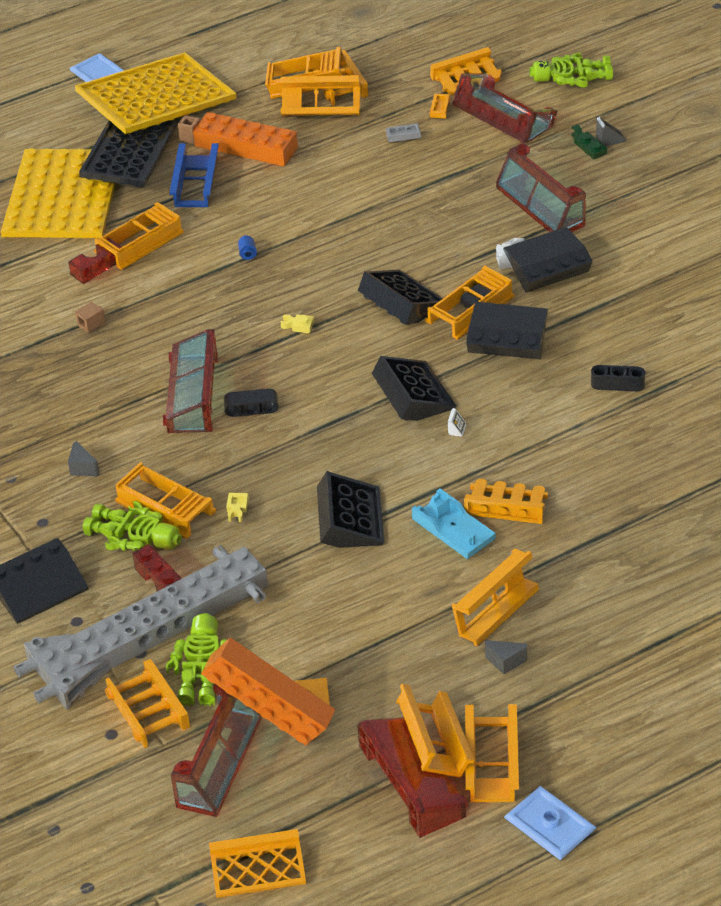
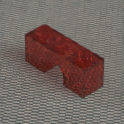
[68,237,122,284]
[132,544,182,592]

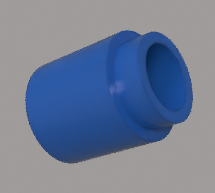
[238,235,257,260]

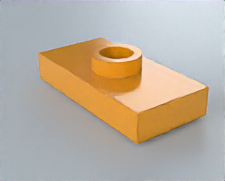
[430,94,450,119]

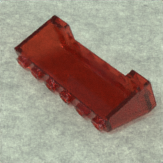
[357,717,468,838]

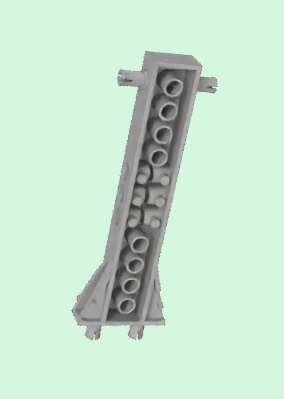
[13,545,268,710]

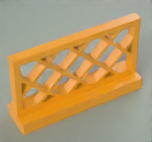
[209,829,306,898]

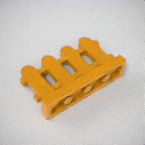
[430,47,502,95]
[464,479,548,524]

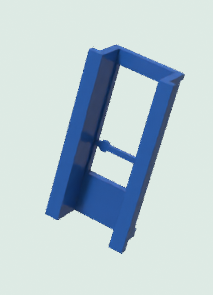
[169,143,219,207]

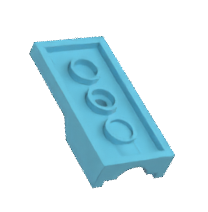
[412,488,496,559]

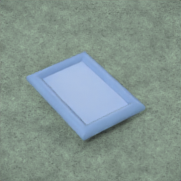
[70,53,124,82]
[504,786,596,860]

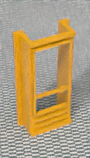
[265,47,346,99]
[281,75,360,117]
[94,202,184,270]
[425,266,515,340]
[115,462,216,539]
[452,549,539,646]
[396,684,475,778]
[465,704,519,802]

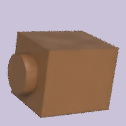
[178,115,200,144]
[75,301,105,333]

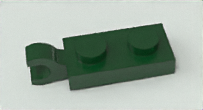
[571,124,607,160]

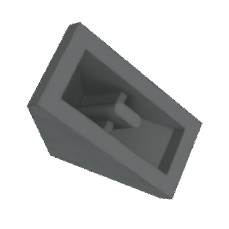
[596,117,626,147]
[68,441,100,477]
[485,640,527,674]

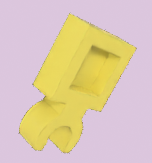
[281,314,314,333]
[226,493,249,522]

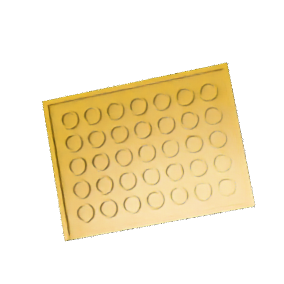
[75,52,236,134]
[1,148,116,238]

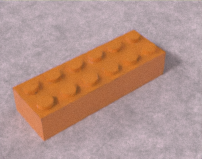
[193,112,298,166]
[201,637,335,745]

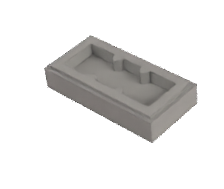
[386,124,421,142]

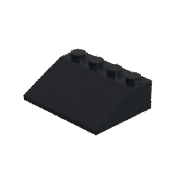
[503,227,593,293]
[358,270,443,325]
[466,302,548,360]
[372,356,457,421]
[317,471,384,548]
[0,538,89,624]

